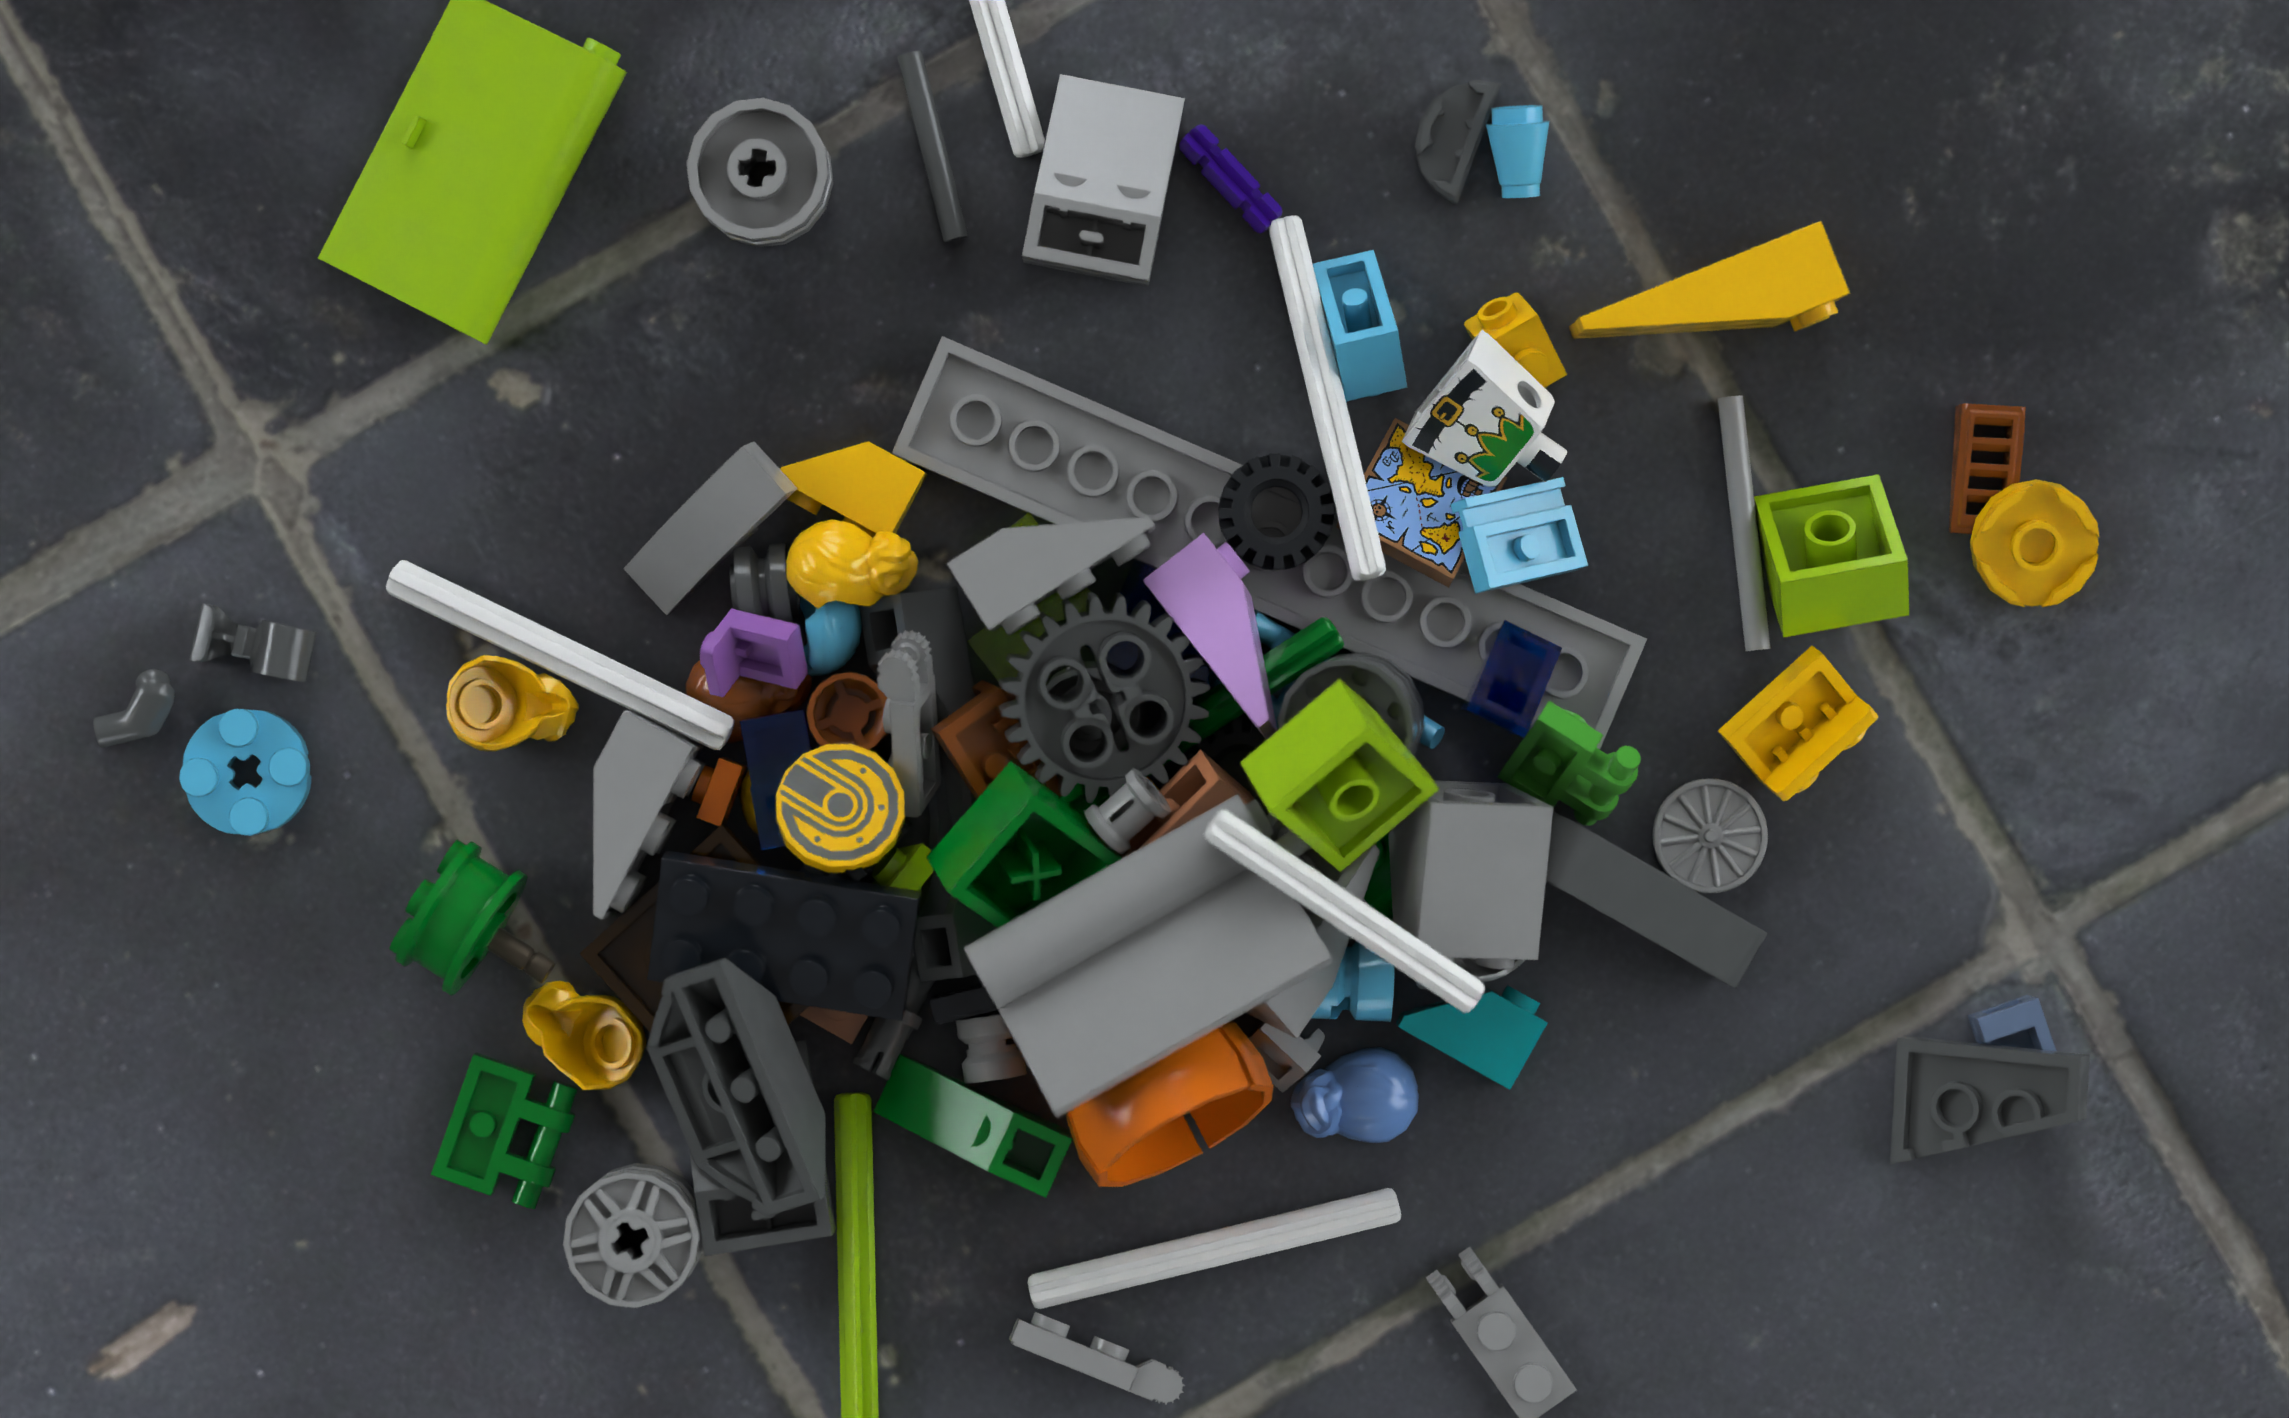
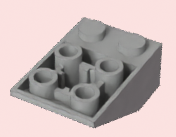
[1022,74,1185,287]
[947,517,1155,636]
[593,710,707,920]

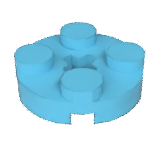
[179,709,312,836]

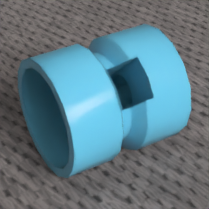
[1312,941,1395,1022]

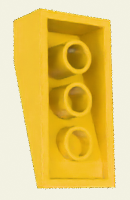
[1569,221,1850,339]

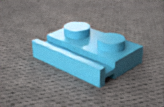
[1450,477,1588,594]

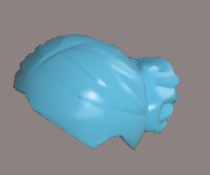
[800,596,862,677]

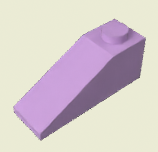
[1143,533,1277,740]

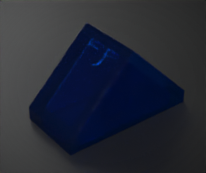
[1461,620,1562,738]

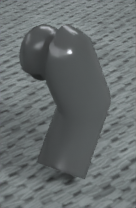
[93,669,175,748]

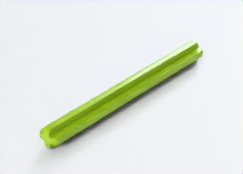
[834,1092,879,1418]

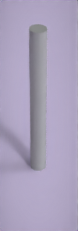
[1717,395,1771,651]

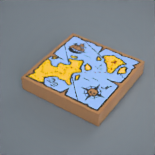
[1336,418,1507,588]

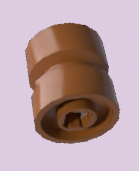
[807,672,889,751]

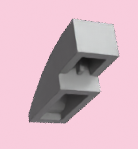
[624,441,798,615]

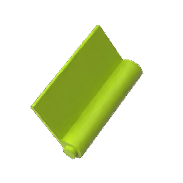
[318,0,627,345]

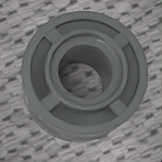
[729,543,801,624]

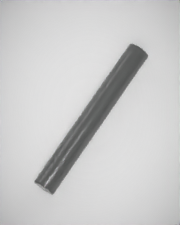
[897,50,969,242]

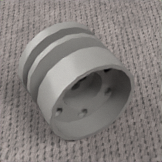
[563,1163,704,1308]

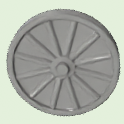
[1652,778,1768,893]

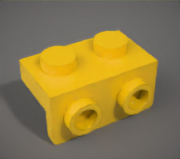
[1718,645,1878,801]

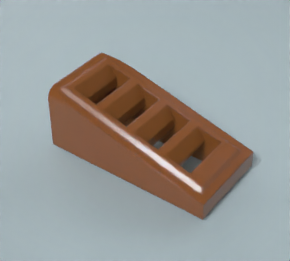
[1949,403,2026,534]

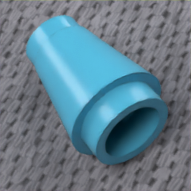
[1486,105,1550,198]

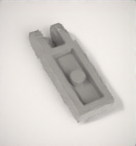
[877,630,941,818]
[1426,1246,1577,1418]
[1009,1312,1185,1405]

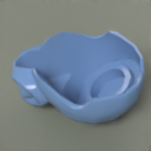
[1290,1047,1419,1143]

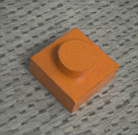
[691,757,748,826]

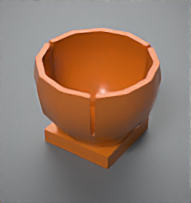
[1066,1020,1273,1187]

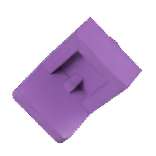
[700,608,808,697]

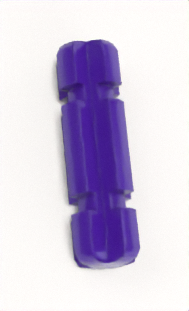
[1179,124,1283,234]

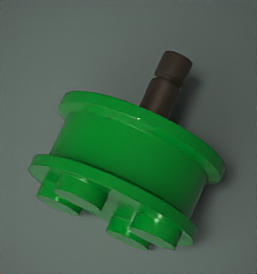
[389,840,556,996]

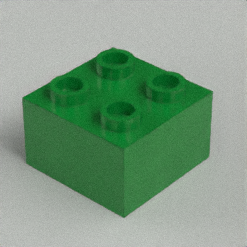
[926,761,1122,928]

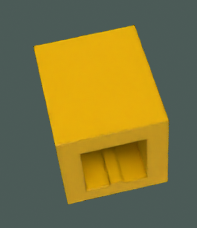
[780,441,927,538]

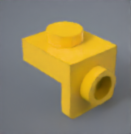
[1464,293,1567,388]

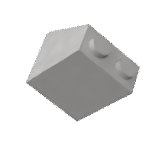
[1388,781,1553,969]

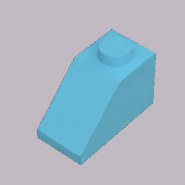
[1313,250,1407,402]

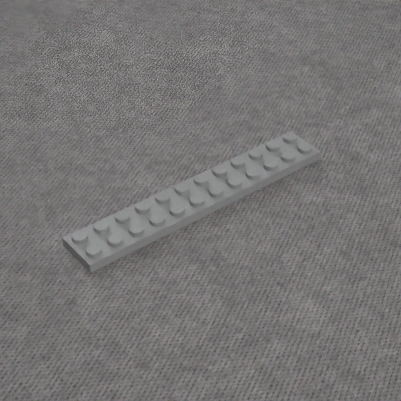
[892,336,1647,750]

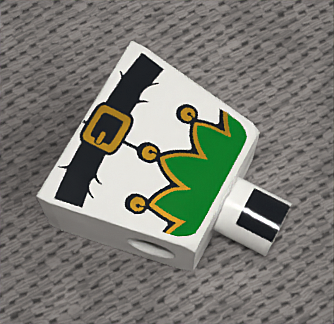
[1402,329,1567,487]

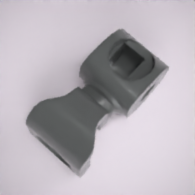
[189,603,317,682]

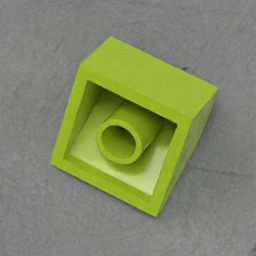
[1754,474,1909,638]
[1240,679,1439,872]

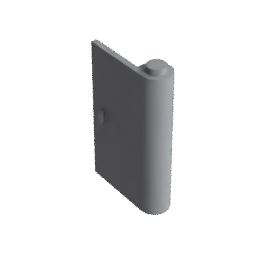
[964,794,1334,1117]

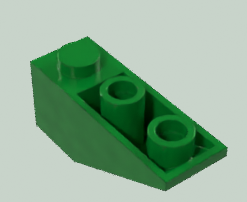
[874,1053,1073,1198]

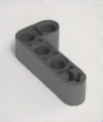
[1546,812,1768,989]

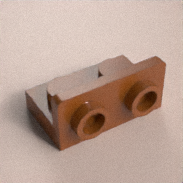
[931,680,1062,800]

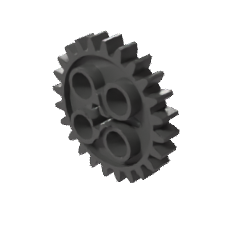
[998,592,1210,803]

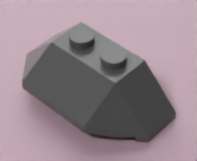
[647,958,825,1217]

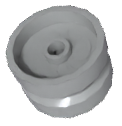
[687,98,833,247]

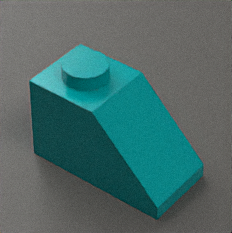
[1395,985,1548,1090]

